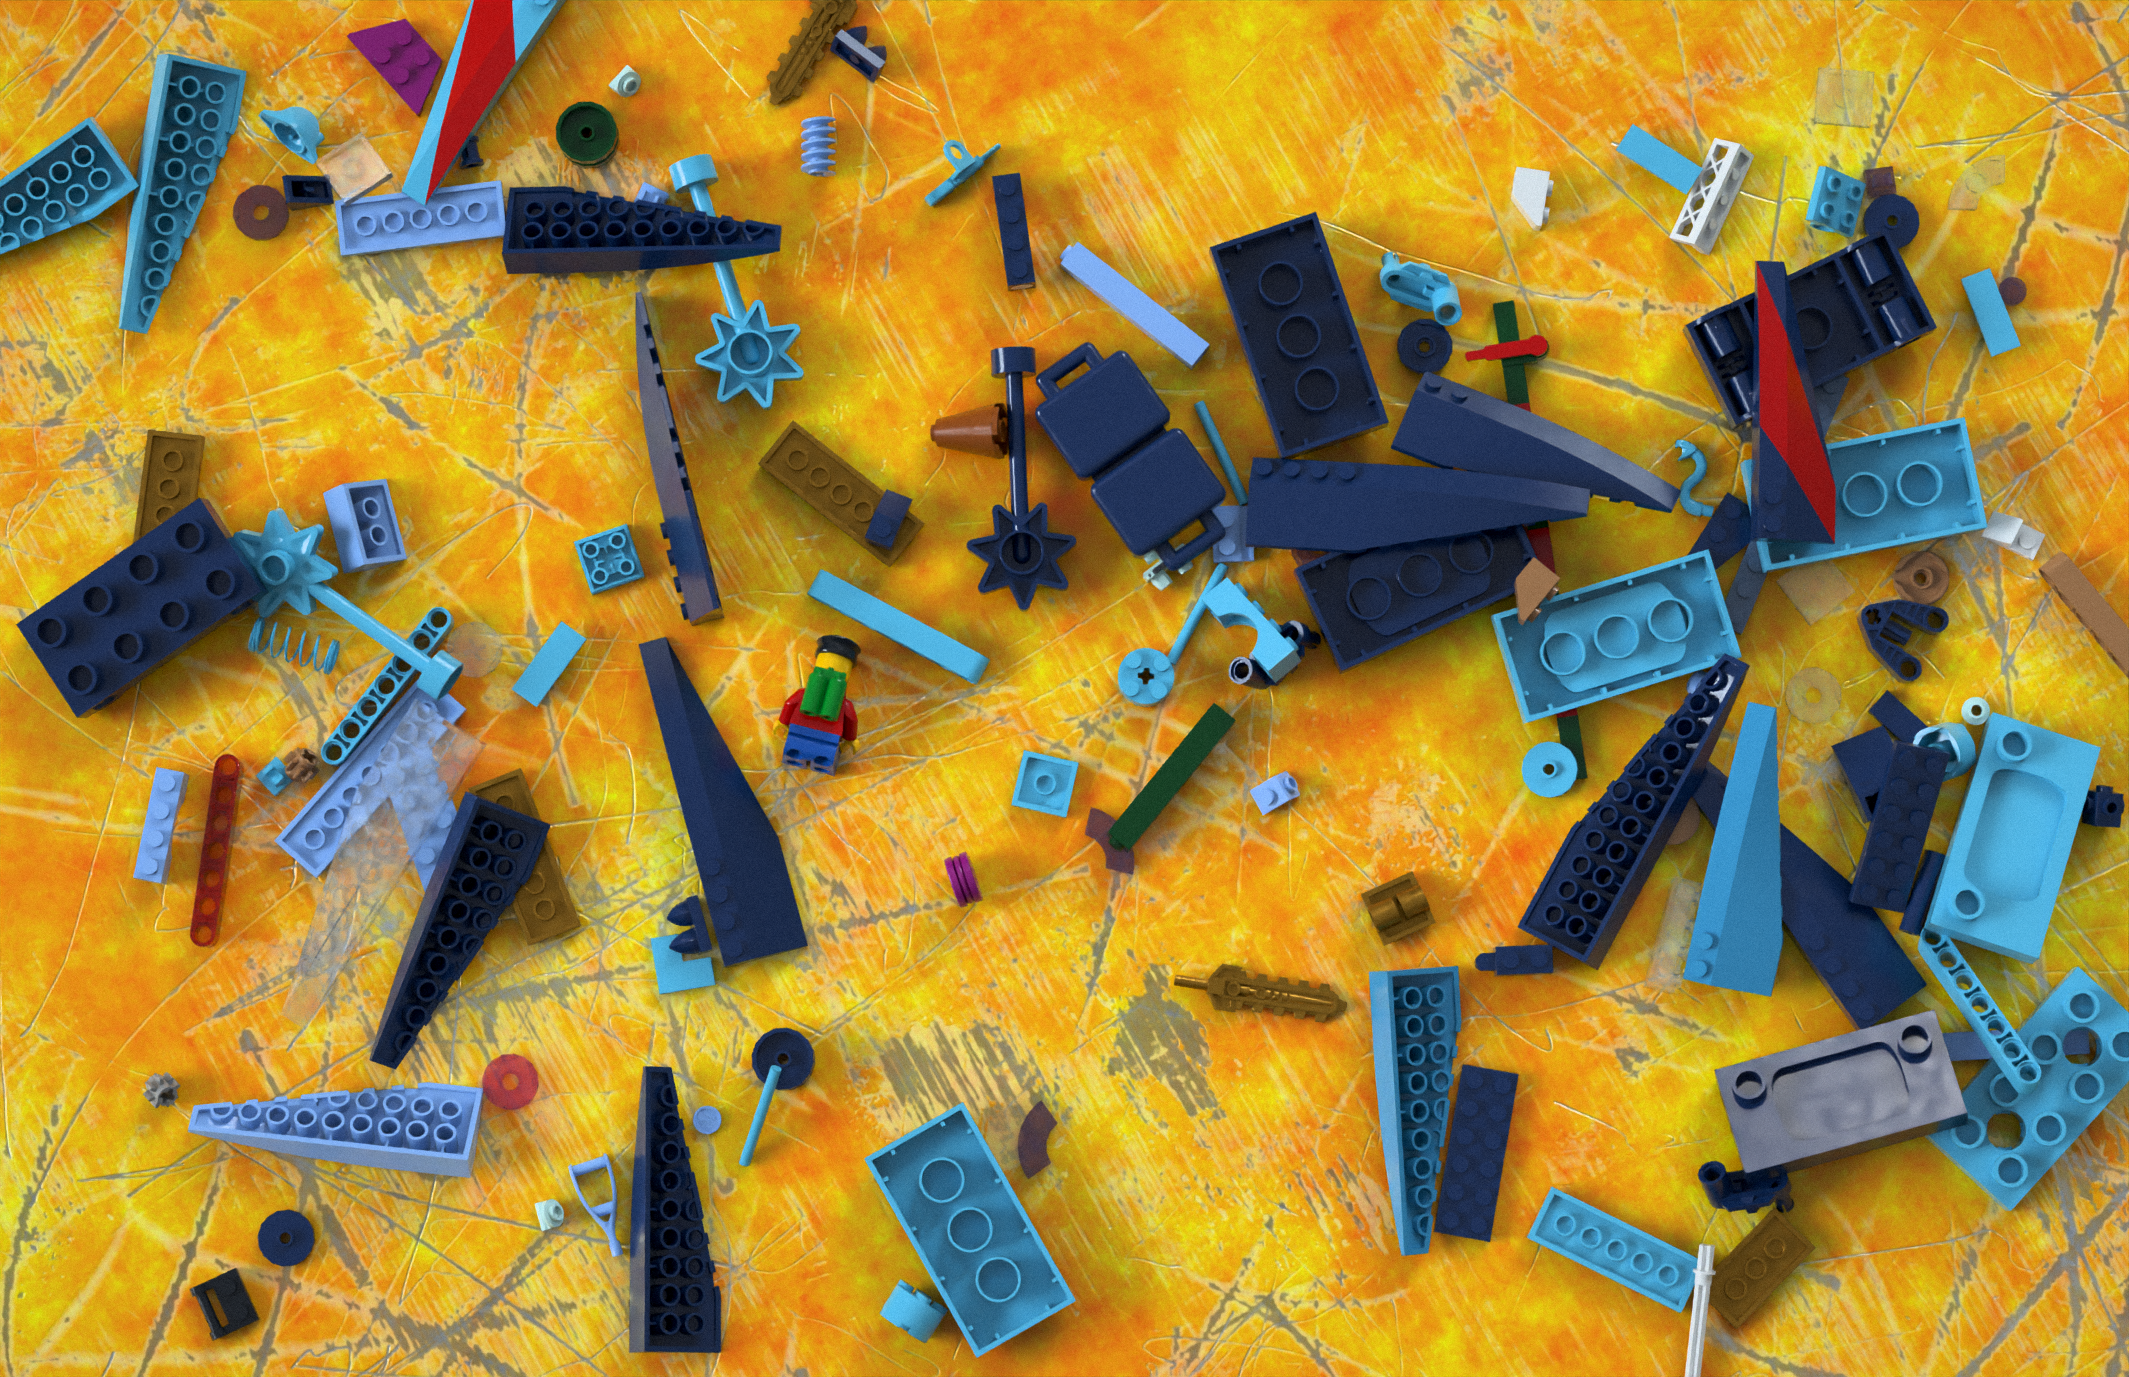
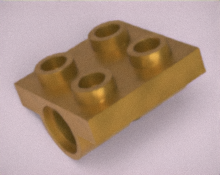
[1361,871,1436,946]

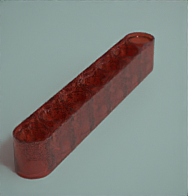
[190,754,244,948]

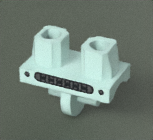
[1142,543,1193,591]

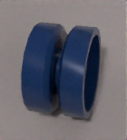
[752,1028,815,1091]

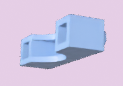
[133,767,189,885]

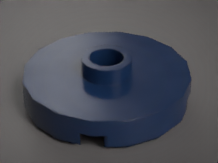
[1863,194,1920,249]
[1397,319,1452,375]
[258,1210,315,1267]

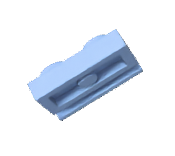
[1213,505,1254,563]

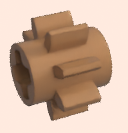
[283,747,319,783]

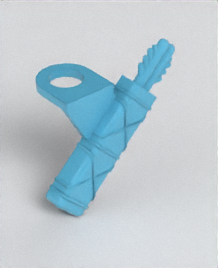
[924,140,1001,207]

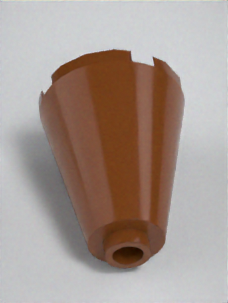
[930,403,1008,459]

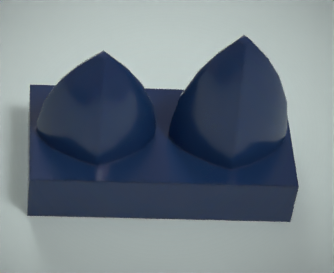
[830,26,887,83]
[667,895,712,955]

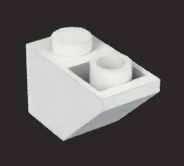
[1511,167,1554,231]

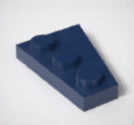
[1687,492,1751,570]

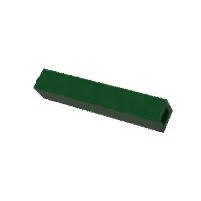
[1106,703,1236,853]

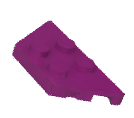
[347,19,443,116]

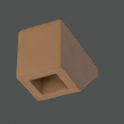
[1514,557,1560,626]

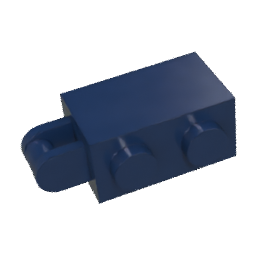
[1474,944,1553,977]

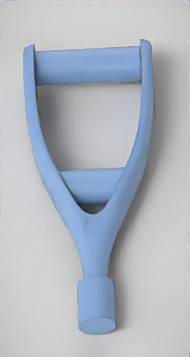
[568,1153,623,1257]

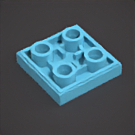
[574,524,645,596]

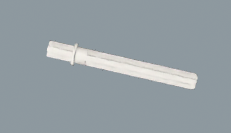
[1685,1243,1716,1377]

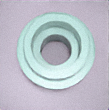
[1961,697,1990,725]

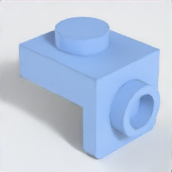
[1250,771,1300,815]

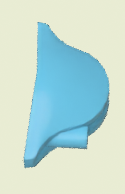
[259,106,325,165]

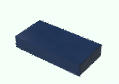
[1867,690,1928,743]

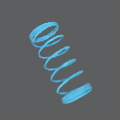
[248,617,340,675]

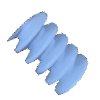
[801,116,836,177]

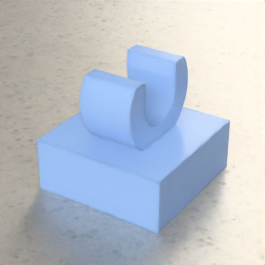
[634,182,669,204]

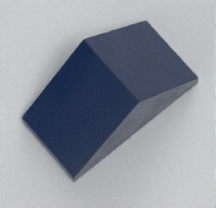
[282,175,334,211]

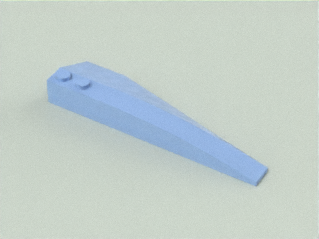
[188,1082,484,1178]

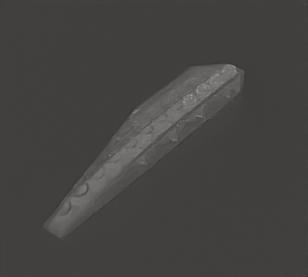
[281,699,487,1029]

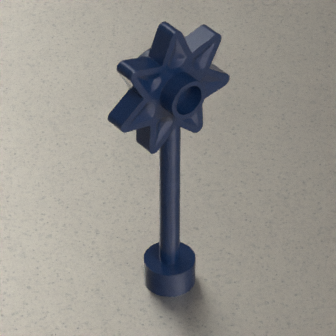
[966,346,1076,612]

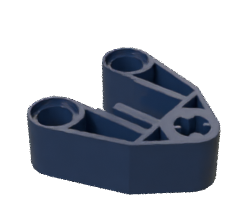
[1857,599,1949,684]

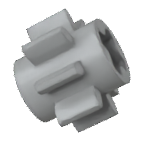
[143,1072,180,1108]

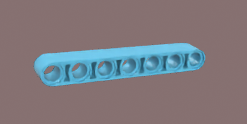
[807,569,990,685]
[321,607,454,767]
[1918,928,2042,1095]

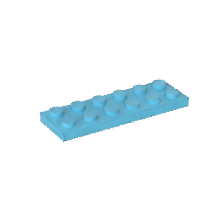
[1527,1187,1698,1313]

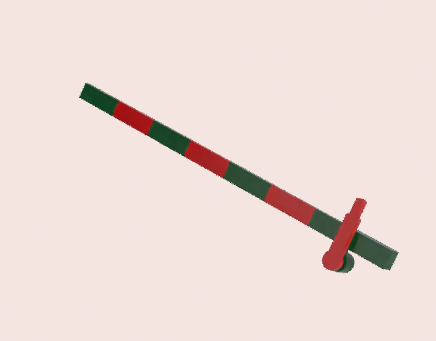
[1465,300,1588,780]

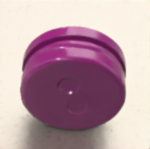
[944,852,983,908]

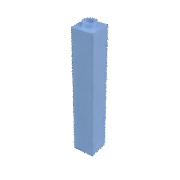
[1060,242,1210,370]

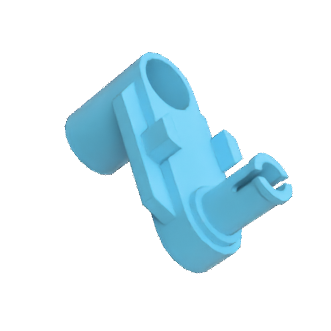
[1379,252,1462,326]

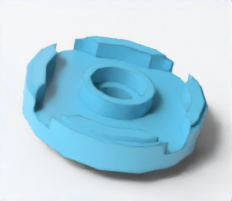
[1521,741,1579,798]

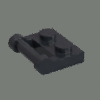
[189,1268,260,1341]

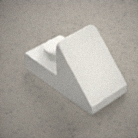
[1981,511,2045,561]

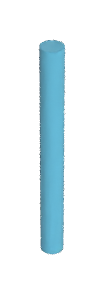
[1194,400,1248,506]
[1167,562,1229,665]
[739,1065,782,1166]

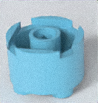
[1118,648,1174,707]
[1913,722,1977,782]
[880,1279,948,1343]

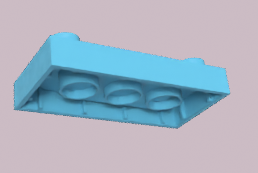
[1490,549,1742,724]
[1924,712,2101,964]

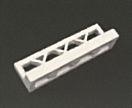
[1669,138,1754,255]

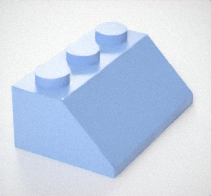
[323,479,407,574]

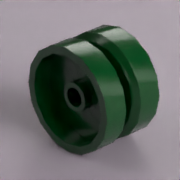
[556,101,620,169]

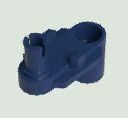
[1228,620,1321,690]
[1698,1161,1794,1214]

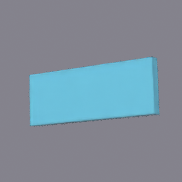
[1616,124,1703,195]
[1961,268,2021,357]
[512,621,587,707]

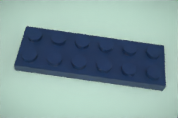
[1848,740,1950,913]
[1433,1064,1519,1242]

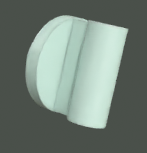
[608,65,641,97]
[535,1199,564,1231]

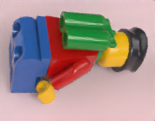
[773,635,861,776]

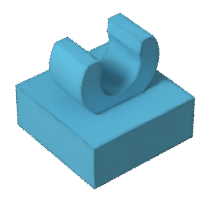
[256,757,293,797]

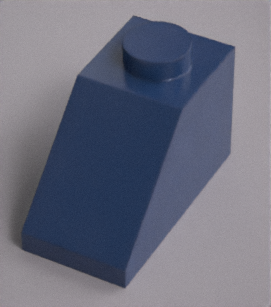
[865,489,913,551]

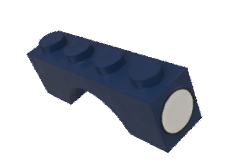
[992,173,1036,291]

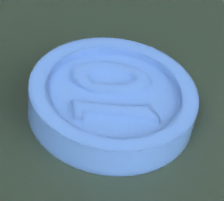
[693,1106,722,1134]

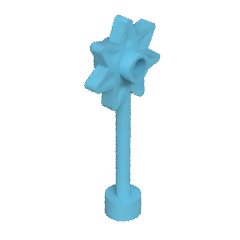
[669,154,804,410]
[233,508,464,701]

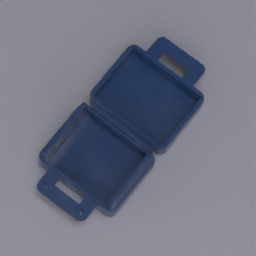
[1035,342,1226,571]

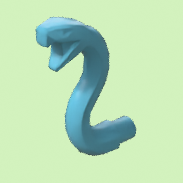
[1675,440,1714,517]

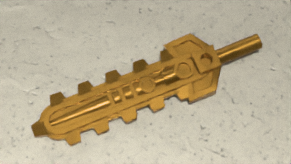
[767,0,858,106]
[1174,964,1347,1023]

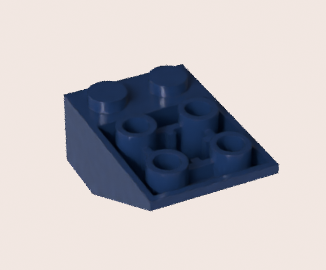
[1831,725,1893,824]

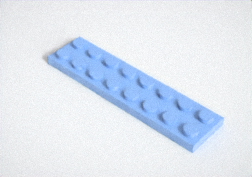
[274,680,467,879]

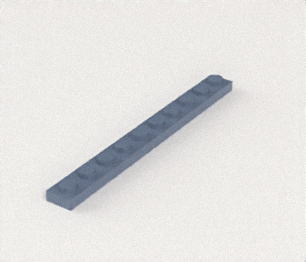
[1725,376,1849,635]

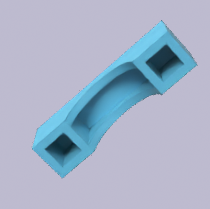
[1202,578,1301,683]

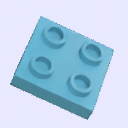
[1805,166,1866,237]

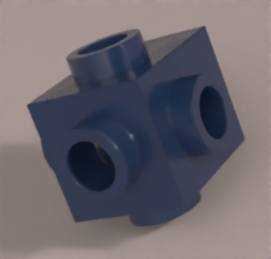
[2082,785,2125,828]

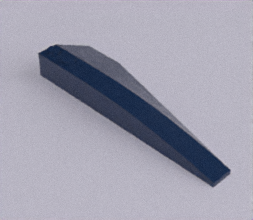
[629,1066,721,1353]

